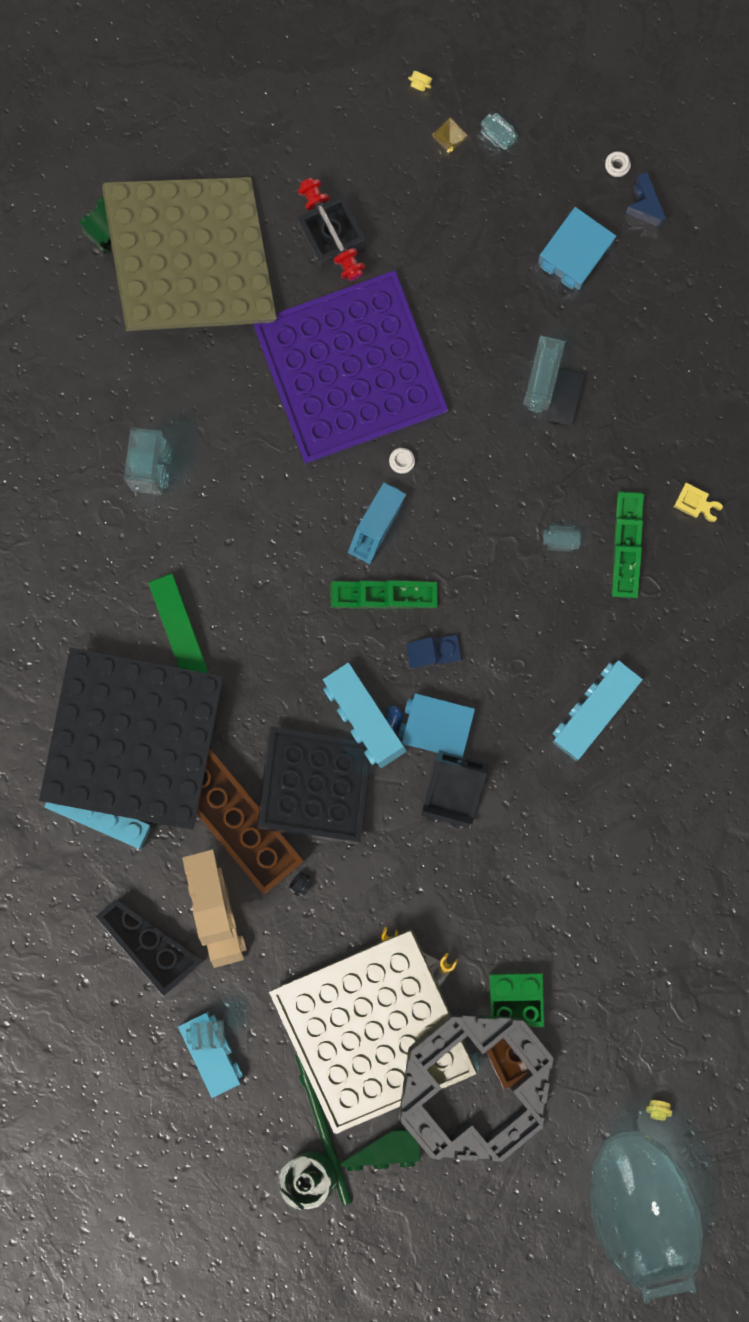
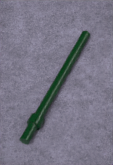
[294,1054,352,1206]

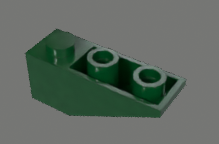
[341,1128,420,1171]

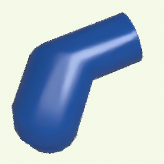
[386,705,403,733]

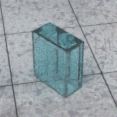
[523,335,565,412]

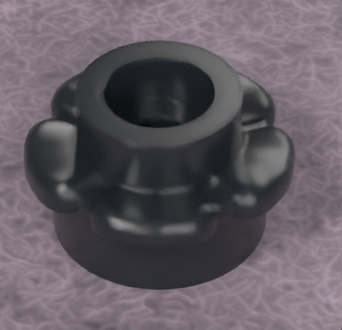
[289,872,312,896]

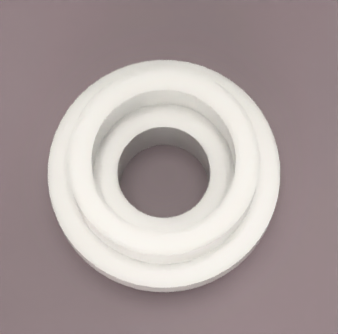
[605,152,631,177]

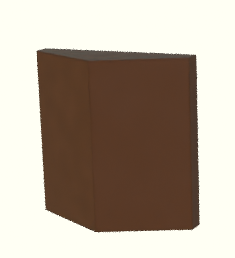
[486,1027,536,1090]

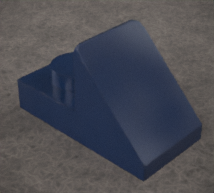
[626,172,666,227]
[406,635,461,669]

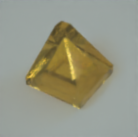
[432,118,468,153]

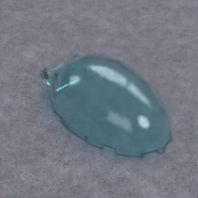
[589,1130,703,1303]

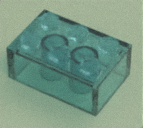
[124,428,172,495]

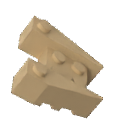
[182,850,247,968]

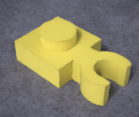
[674,483,723,522]

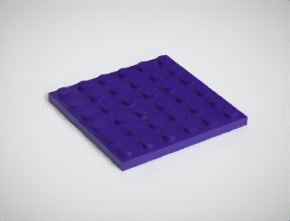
[253,270,448,465]

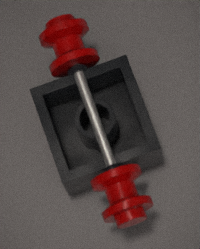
[297,178,366,281]

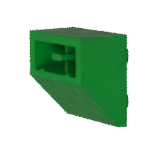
[489,973,544,1027]

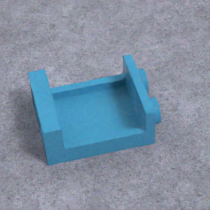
[538,207,616,290]
[398,694,475,757]

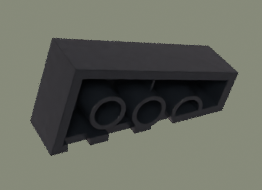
[95,899,203,997]

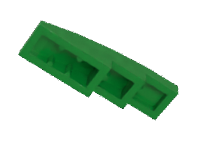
[612,491,644,598]
[148,573,209,674]
[330,580,437,609]

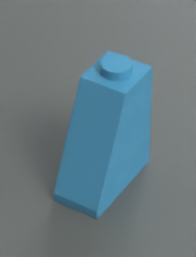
[348,483,406,564]

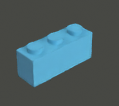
[178,1012,243,1098]

